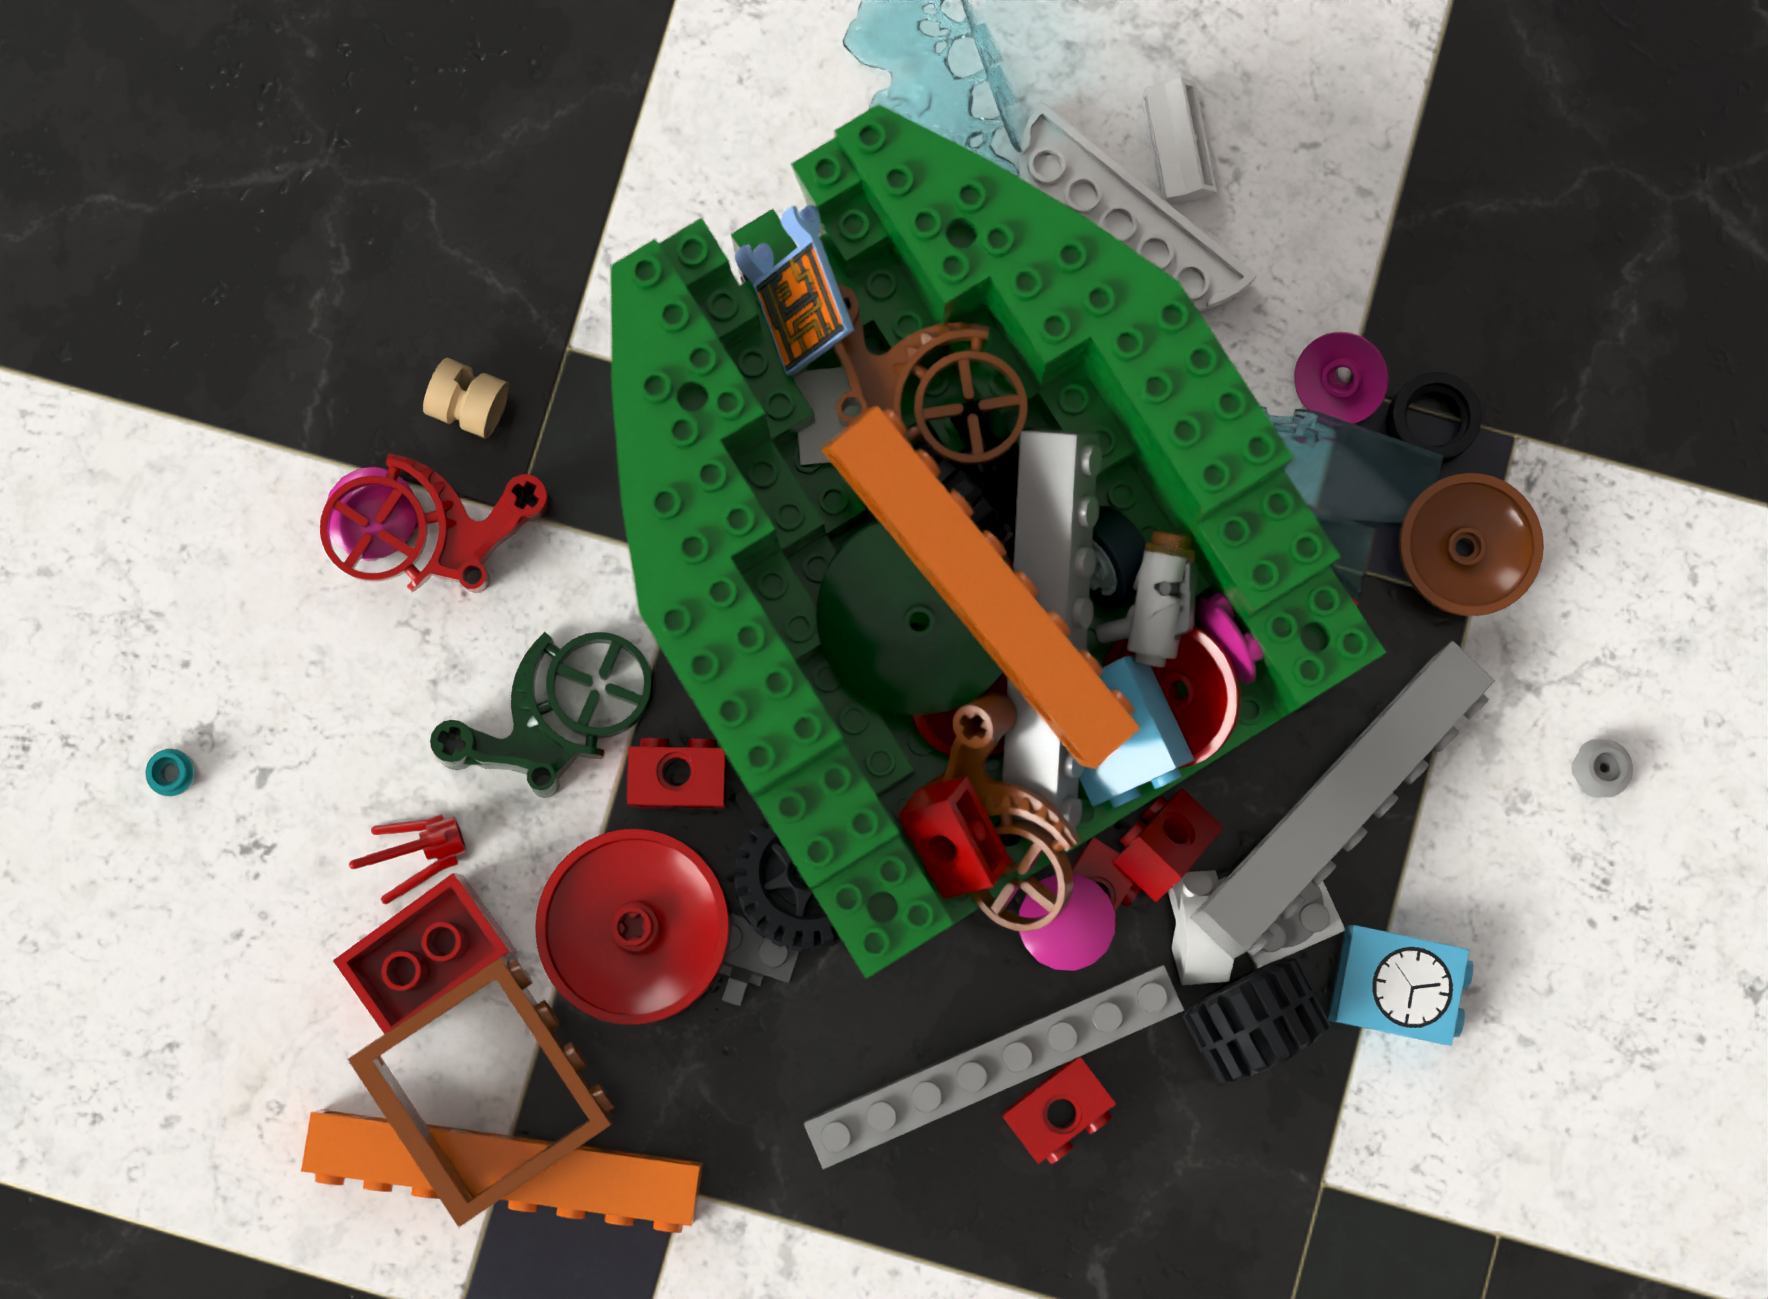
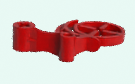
[320,453,549,593]

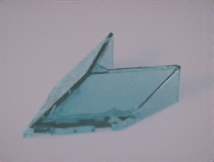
[1261,406,1444,601]

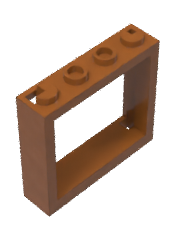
[347,954,615,1227]

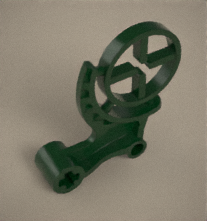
[430,632,652,798]

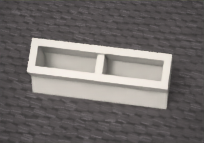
[1143,77,1217,205]

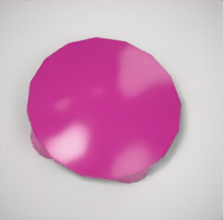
[326,467,419,562]
[1195,593,1263,685]
[1019,874,1115,971]

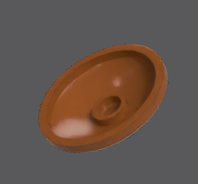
[1399,473,1544,616]

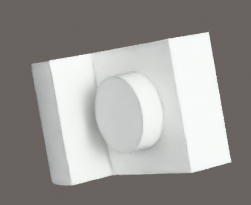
[1168,870,1234,985]

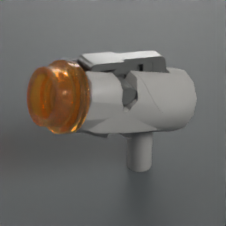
[1096,530,1198,667]

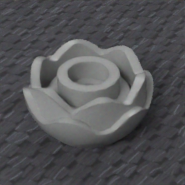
[1571,739,1633,797]

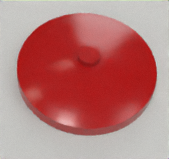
[535,829,731,1025]

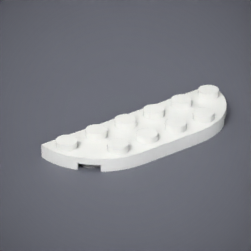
[1019,101,1257,311]

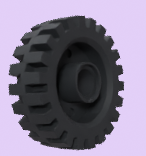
[734,816,842,951]

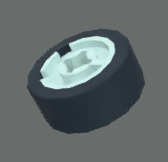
[1089,506,1150,605]

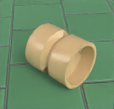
[423,357,510,439]

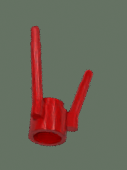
[349,814,467,904]

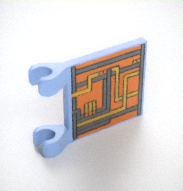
[735,205,854,375]

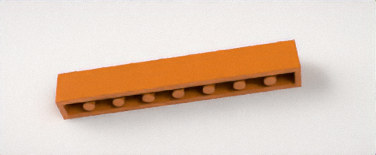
[820,405,1140,769]
[301,1109,703,1233]

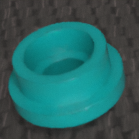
[145,749,195,797]

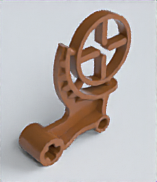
[833,284,1027,465]
[918,691,1081,931]

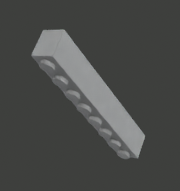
[1000,429,1102,839]
[1190,641,1495,959]
[804,965,1184,1169]

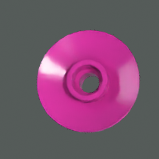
[1294,332,1389,425]

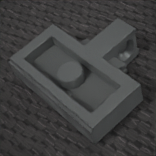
[719,913,800,1006]

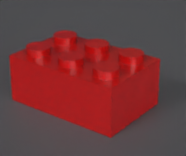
[333,873,518,1034]

